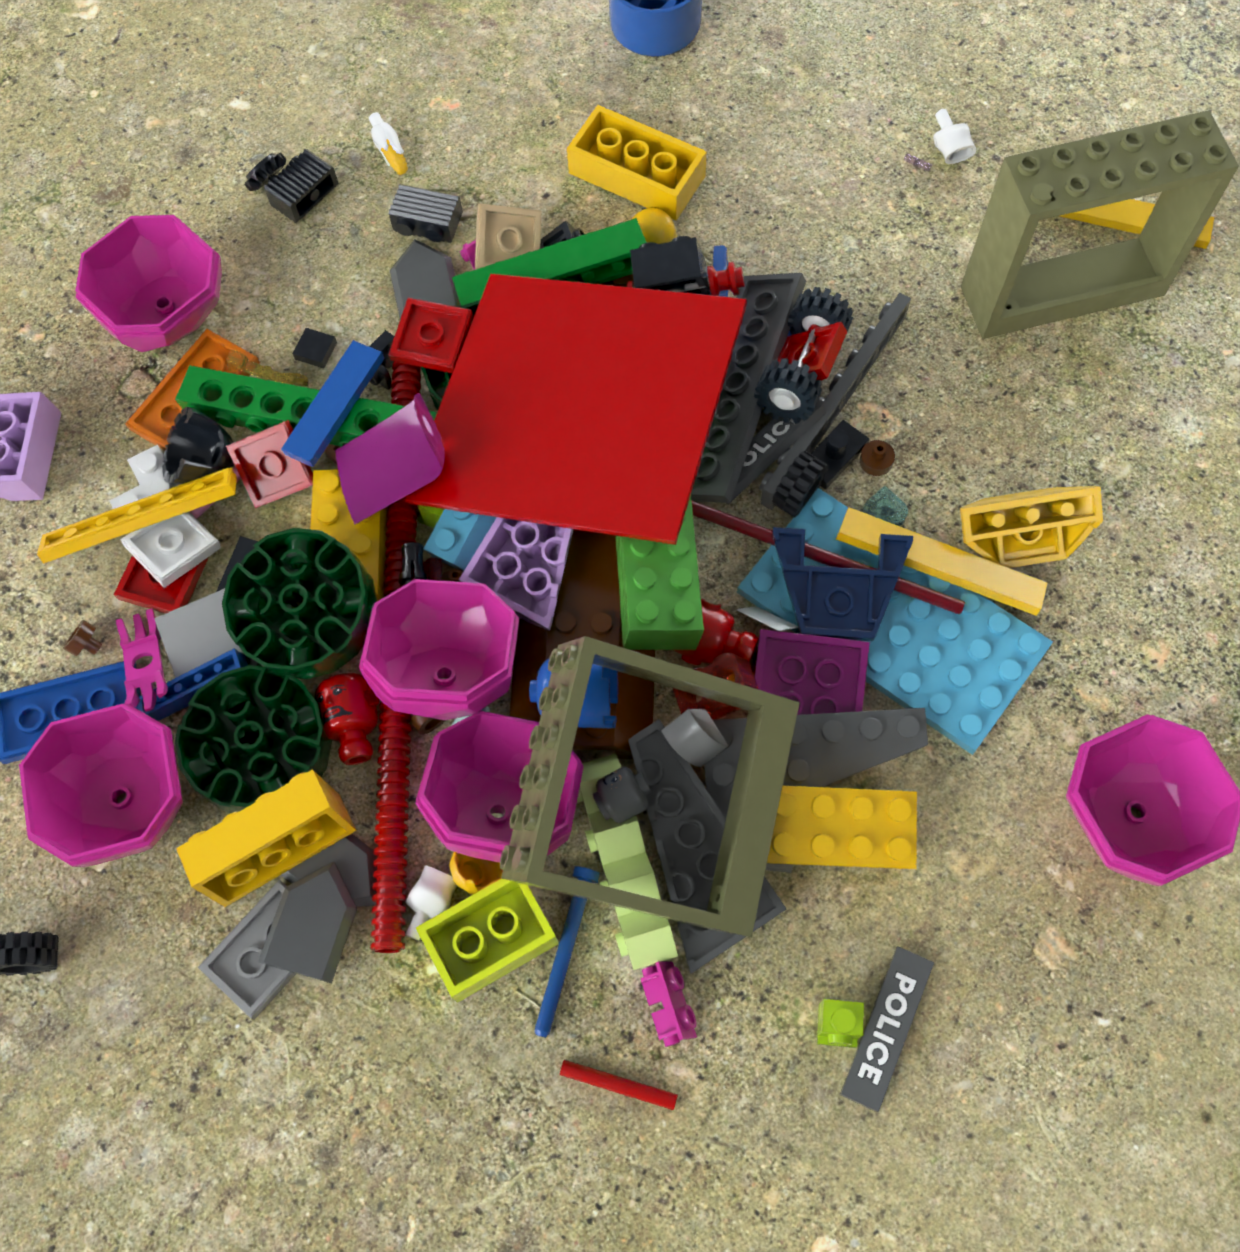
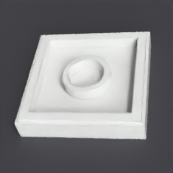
[120,511,221,588]

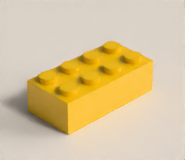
[567,105,707,221]
[310,469,388,601]
[176,769,357,907]
[767,785,917,869]

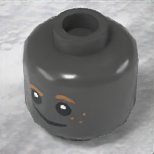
[592,767,652,823]

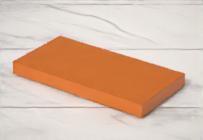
[125,329,260,451]

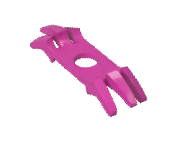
[115,608,168,712]

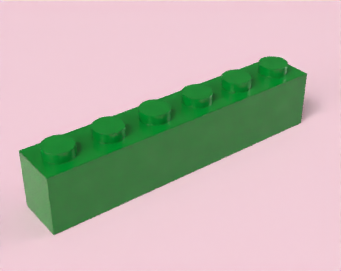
[452,218,647,306]

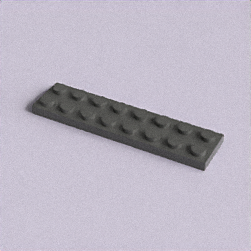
[691,273,806,503]

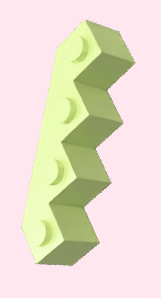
[577,754,678,970]

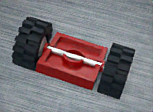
[754,287,853,423]

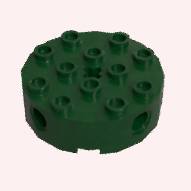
[222,528,377,680]
[175,665,332,814]

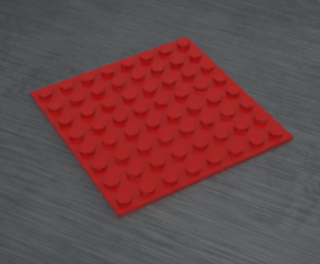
[404,274,747,545]

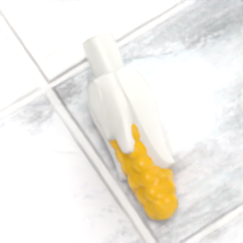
[369,113,408,175]

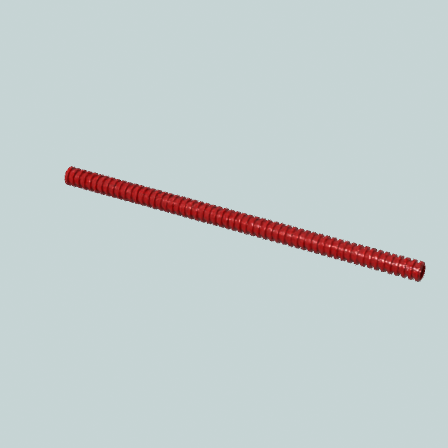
[370,362,422,953]

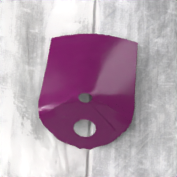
[335,393,445,525]

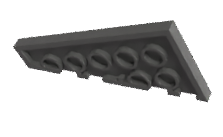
[705,708,928,818]
[628,719,786,974]

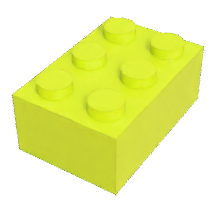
[416,879,559,1003]

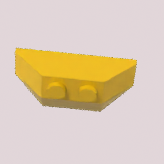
[960,486,1103,568]

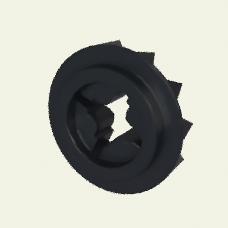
[244,152,286,191]

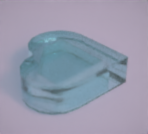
[862,486,908,526]

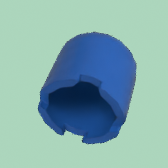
[529,658,618,728]

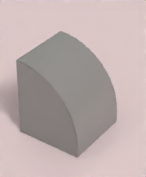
[661,709,728,767]

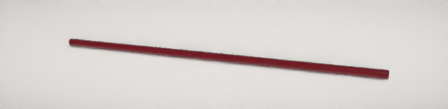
[691,500,965,615]

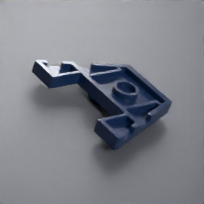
[772,527,913,641]

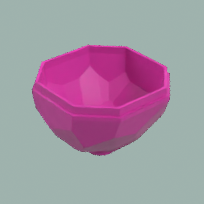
[75,215,222,352]
[359,579,519,720]
[19,703,183,867]
[416,711,584,862]
[1066,714,1240,886]

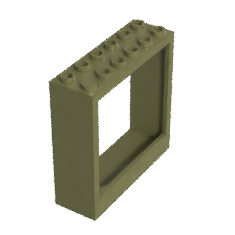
[961,110,1239,339]
[500,636,800,937]

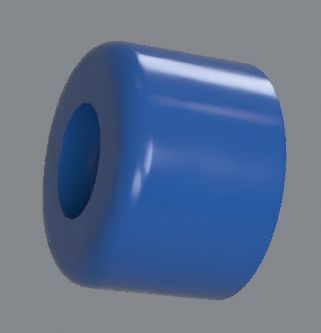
[609,0,702,57]

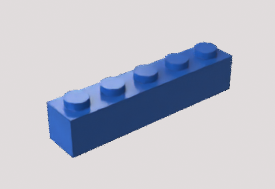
[138,648,248,721]

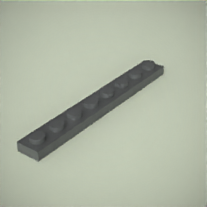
[759,293,911,510]

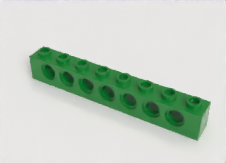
[175,365,437,447]

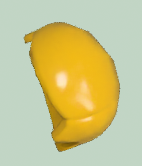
[632,207,677,244]
[449,852,503,894]

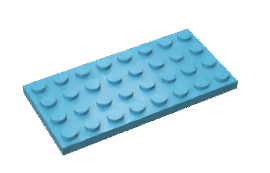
[737,488,1053,755]

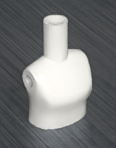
[933,109,976,164]
[405,865,457,941]

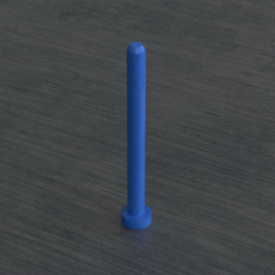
[535,866,600,1038]

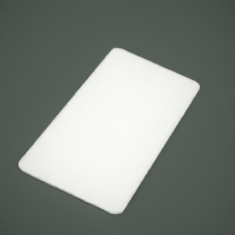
[737,606,798,631]

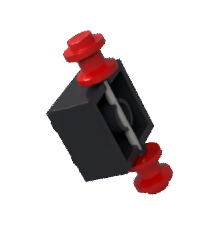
[611,236,745,296]

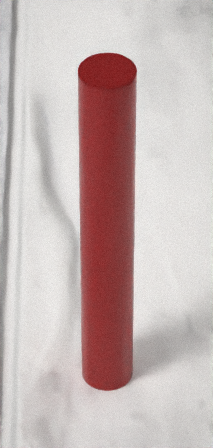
[560,1059,678,1111]

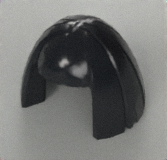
[162,407,234,485]

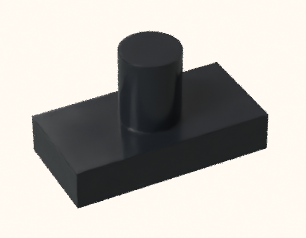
[811,419,869,490]

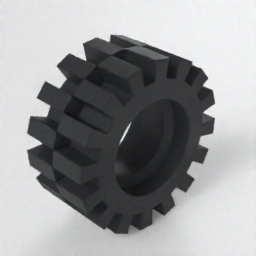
[772,450,829,518]
[0,931,59,976]

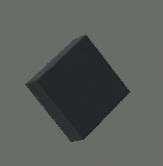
[292,328,337,369]

